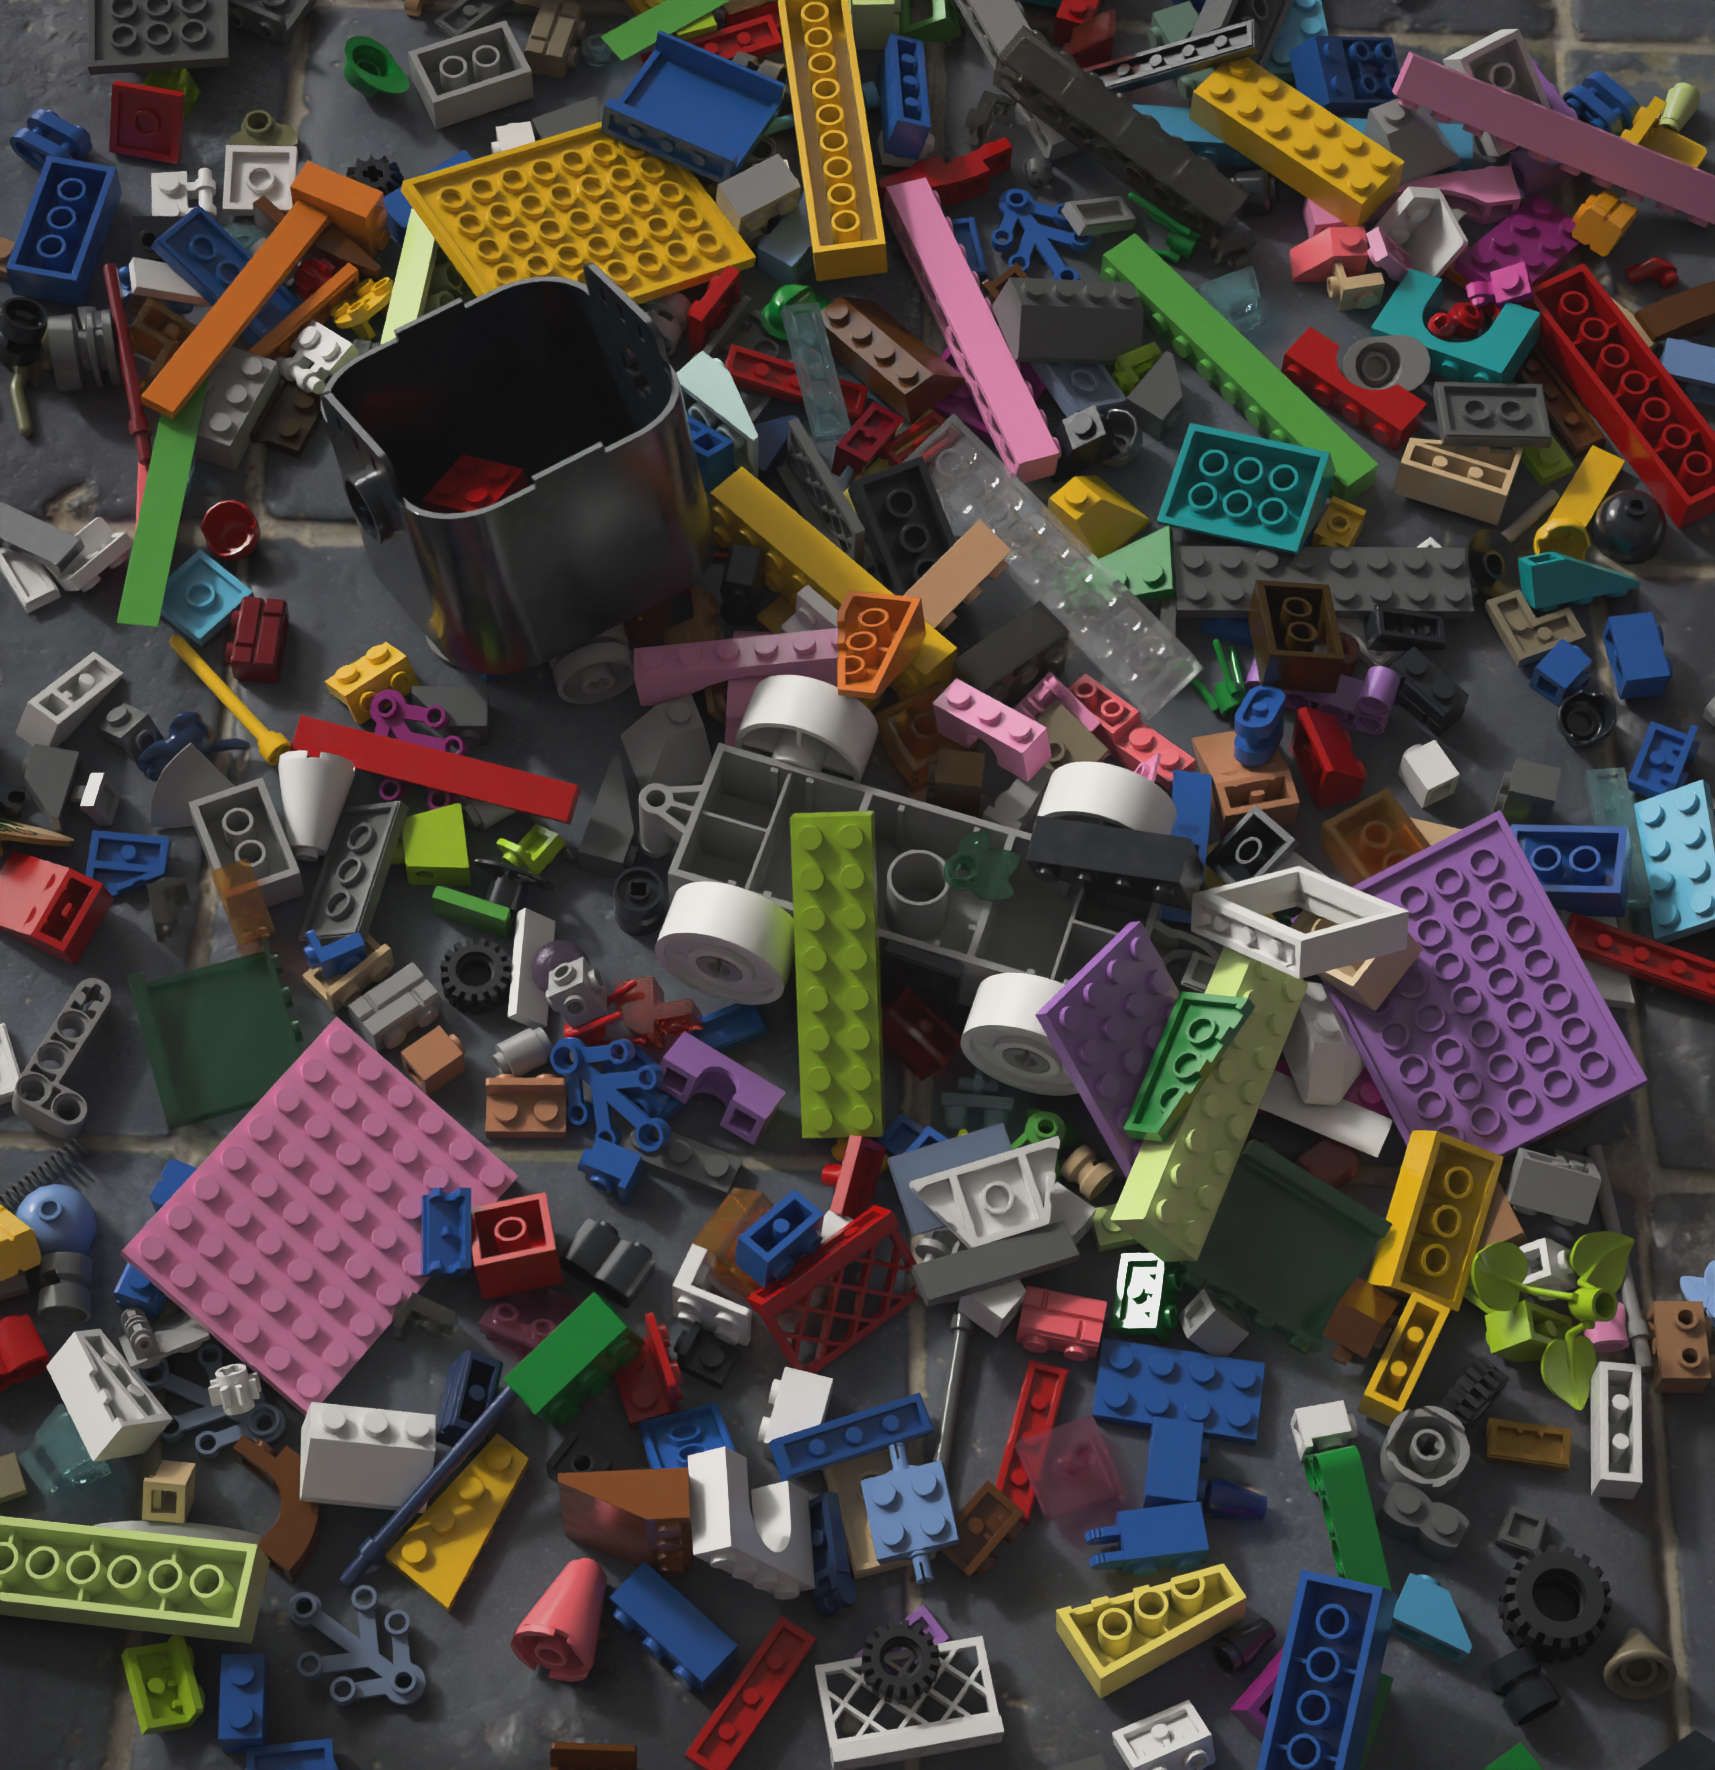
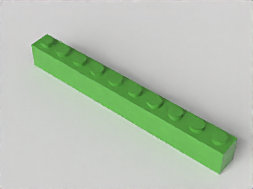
[1100,233,1379,503]

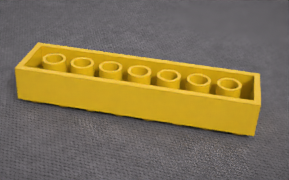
[710,467,957,714]

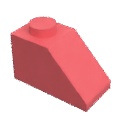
[1289,226,1369,283]

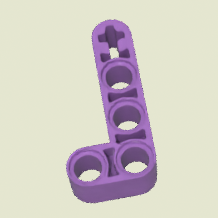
[1244,657,1400,736]

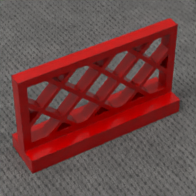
[746,1205,920,1374]

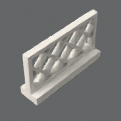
[815,1636,1004,1770]

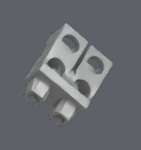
[982,766,1053,833]

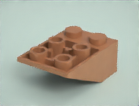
[1191,730,1300,839]

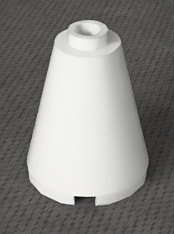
[278,750,355,861]

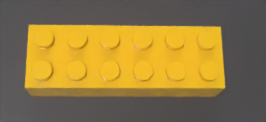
[1189,57,1405,227]

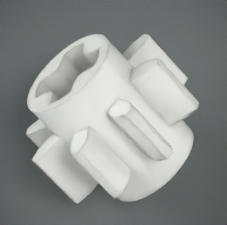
[208,1364,262,1415]

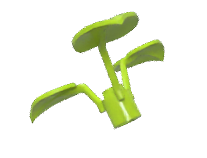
[1471,1231,1635,1410]

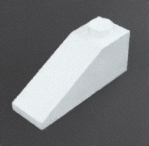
[15,652,124,748]

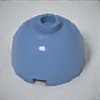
[16,1184,99,1257]

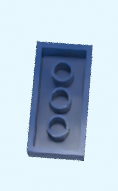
[6,155,122,307]

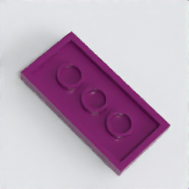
[1453,194,1584,287]

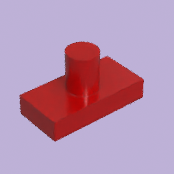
[821,1135,886,1220]

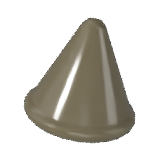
[1603,1627,1677,1701]

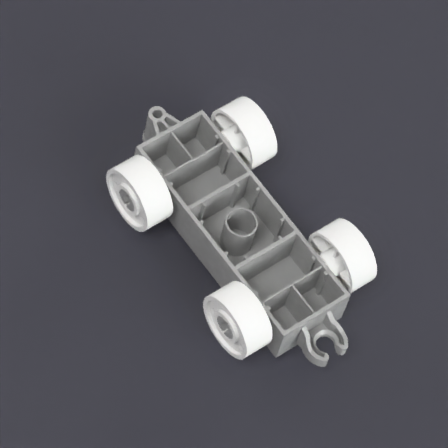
[638,675,1220,1096]

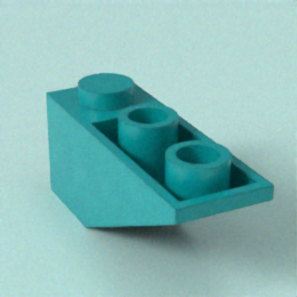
[1518,551,1640,612]

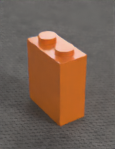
[290,161,390,259]

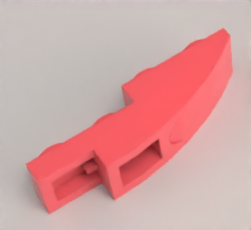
[1067,673,1197,791]

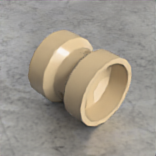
[1060,1144,1116,1200]

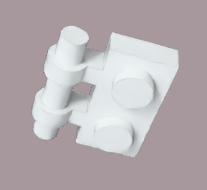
[151,168,217,220]
[275,320,360,394]

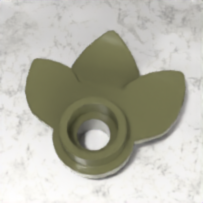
[229,110,298,146]

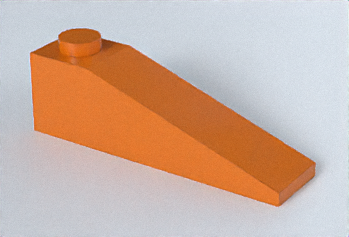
[837,591,926,699]

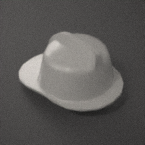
[1343,335,1431,391]

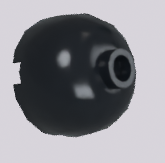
[1591,489,1667,565]

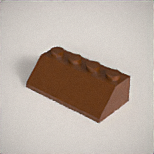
[813,296,966,423]

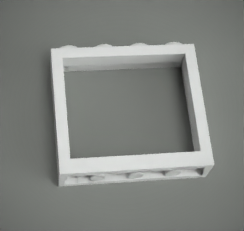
[1191,866,1409,979]

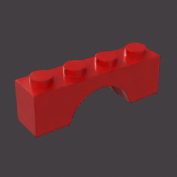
[1281,327,1427,452]

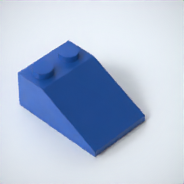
[1511,824,1633,917]

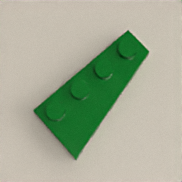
[1123,991,1255,1142]

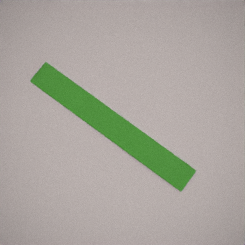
[601,0,731,61]
[117,376,209,627]

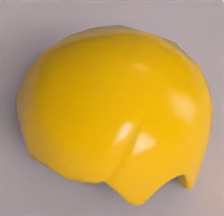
[1533,517,1591,561]

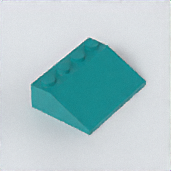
[1157,423,1336,555]

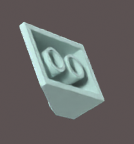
[676,351,759,478]

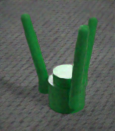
[1119,192,1201,264]
[1174,639,1247,718]

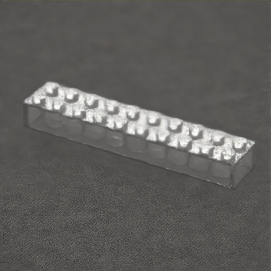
[902,413,1203,721]

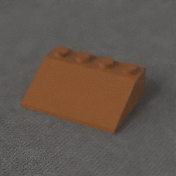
[558,1467,693,1578]

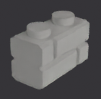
[347,962,442,1052]

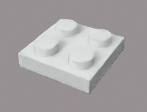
[223,145,298,216]

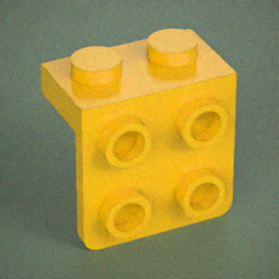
[1620,96,1707,168]

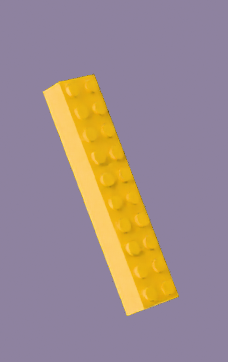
[778,0,888,281]

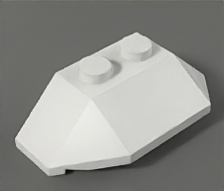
[1282,981,1365,1106]

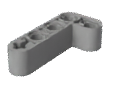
[11,978,111,1140]

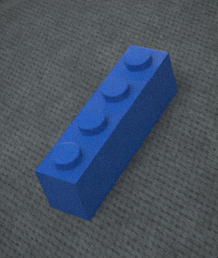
[877,33,931,160]

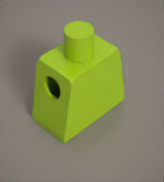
[390,803,471,886]

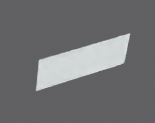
[1259,1070,1393,1158]

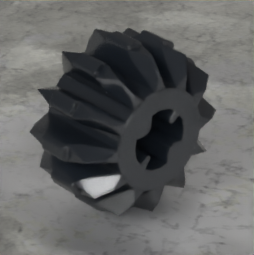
[346,154,404,197]

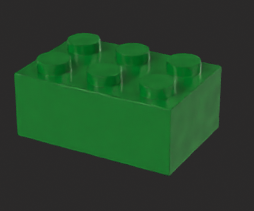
[503,1292,646,1429]

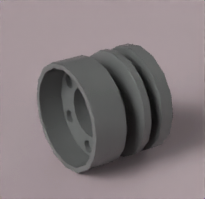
[48,309,122,393]

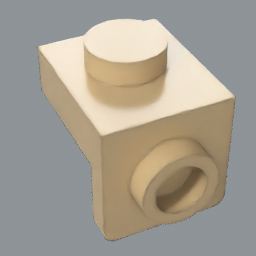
[1327,262,1385,311]

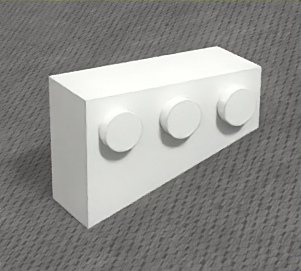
[46,1329,173,1462]

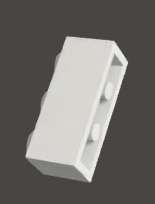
[1590,1361,1642,1499]

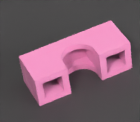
[932,678,1052,782]

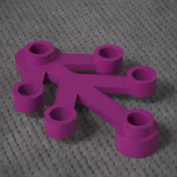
[370,689,468,810]

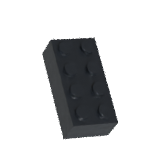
[848,456,965,607]

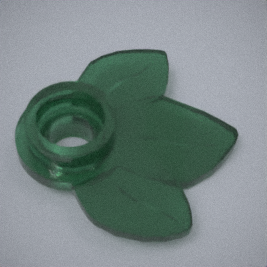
[944,830,1020,901]

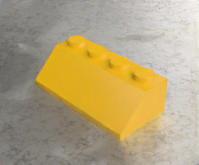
[1367,1130,1504,1312]

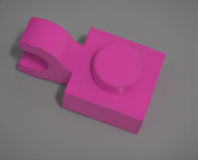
[1466,261,1535,309]

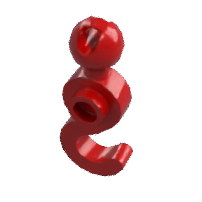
[1428,299,1503,341]

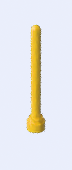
[169,635,292,766]

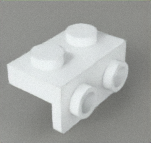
[46,517,133,592]

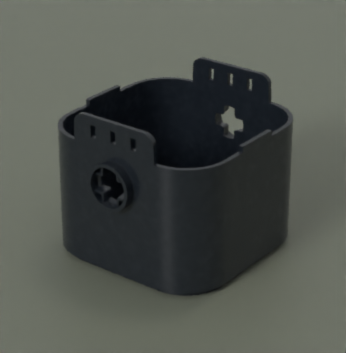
[320,262,716,675]

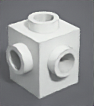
[1519,1237,1577,1301]

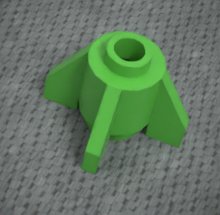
[1011,1107,1082,1185]

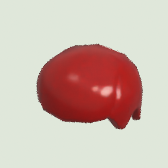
[200,500,261,561]

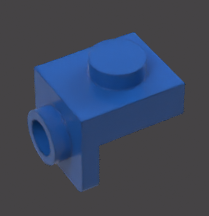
[303,930,367,981]

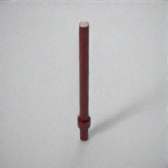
[103,263,153,465]

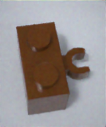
[1322,1277,1401,1366]

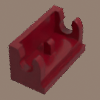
[831,402,905,481]

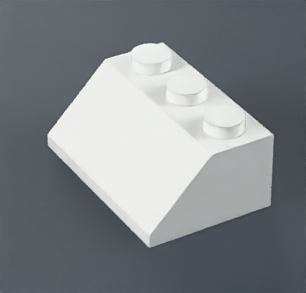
[300,1402,436,1513]

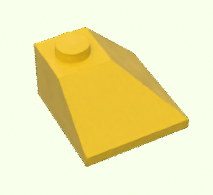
[1046,476,1150,562]

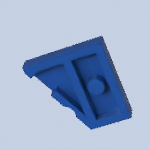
[85,830,172,898]

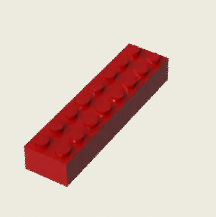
[1520,263,1715,529]

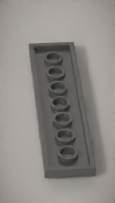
[1173,546,1474,619]

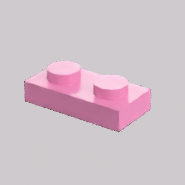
[1366,227,1416,283]

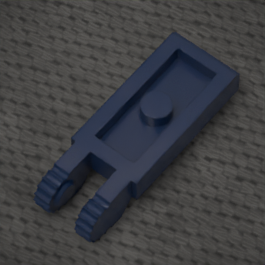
[808,1491,857,1617]

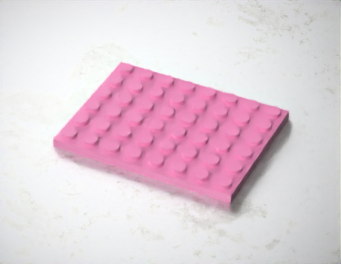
[119,1016,518,1417]

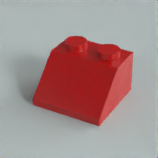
[1289,707,1366,810]

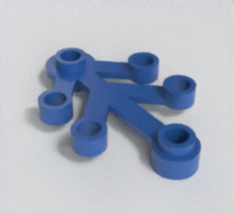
[991,189,1092,281]
[550,1037,671,1152]

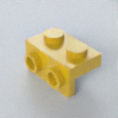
[324,642,420,724]

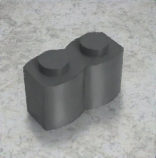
[1376,1482,1470,1564]

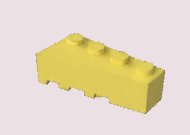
[1056,1563,1247,1699]

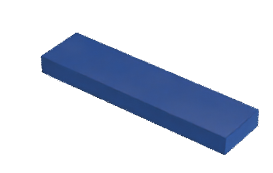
[768,1392,935,1482]

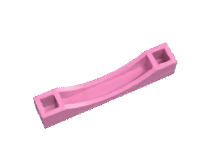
[1302,165,1521,239]
[634,628,838,707]

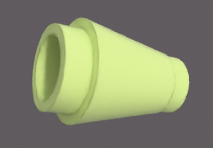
[1660,83,1700,134]

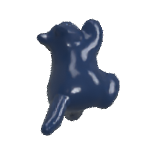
[138,711,250,781]

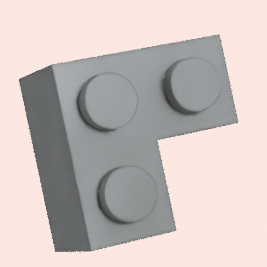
[716,153,801,248]
[1505,1147,1602,1226]

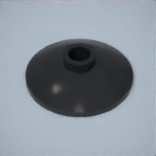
[1465,529,1520,599]

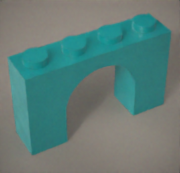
[1371,268,1540,384]

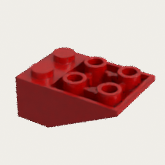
[0,850,114,966]

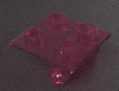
[478,1287,583,1355]

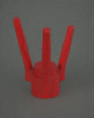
[564,980,646,1048]

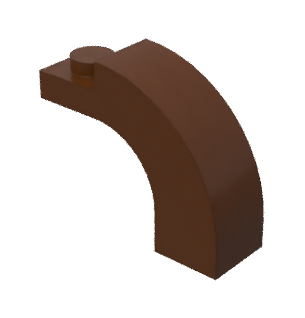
[233,1435,322,1584]

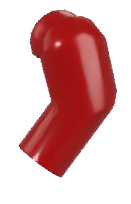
[1624,257,1679,289]

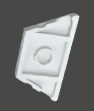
[909,1136,1060,1249]

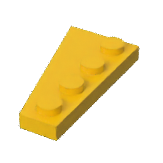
[385,1433,529,1613]

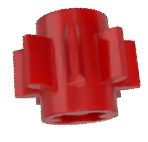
[294,257,337,300]

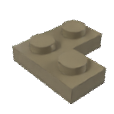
[1484,589,1586,668]

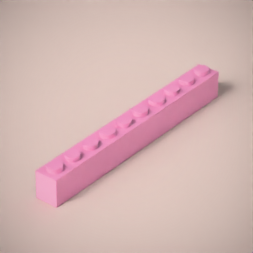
[1392,52,1715,228]
[883,177,1061,485]

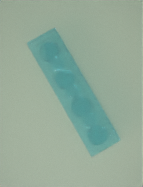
[781,302,851,443]
[1584,767,1653,910]

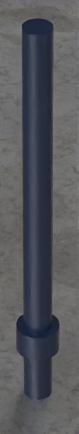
[339,1385,520,1588]

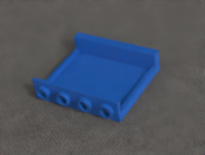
[601,30,786,183]

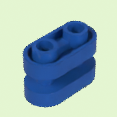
[1562,71,1640,136]
[9,109,92,170]
[1234,686,1285,767]

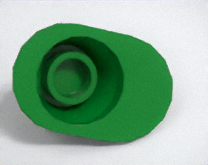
[343,36,410,97]
[760,284,830,342]

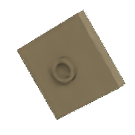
[1036,699,1111,772]

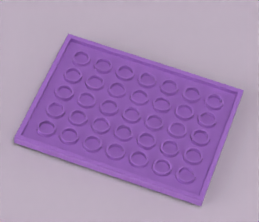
[1290,810,1649,1157]

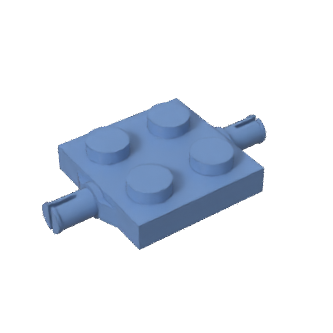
[860,1443,961,1584]

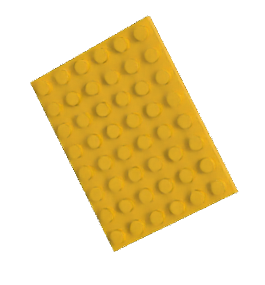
[401,121,756,305]

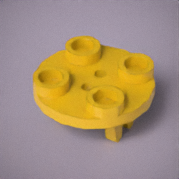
[329,277,394,340]

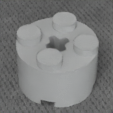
[1380,1406,1470,1502]

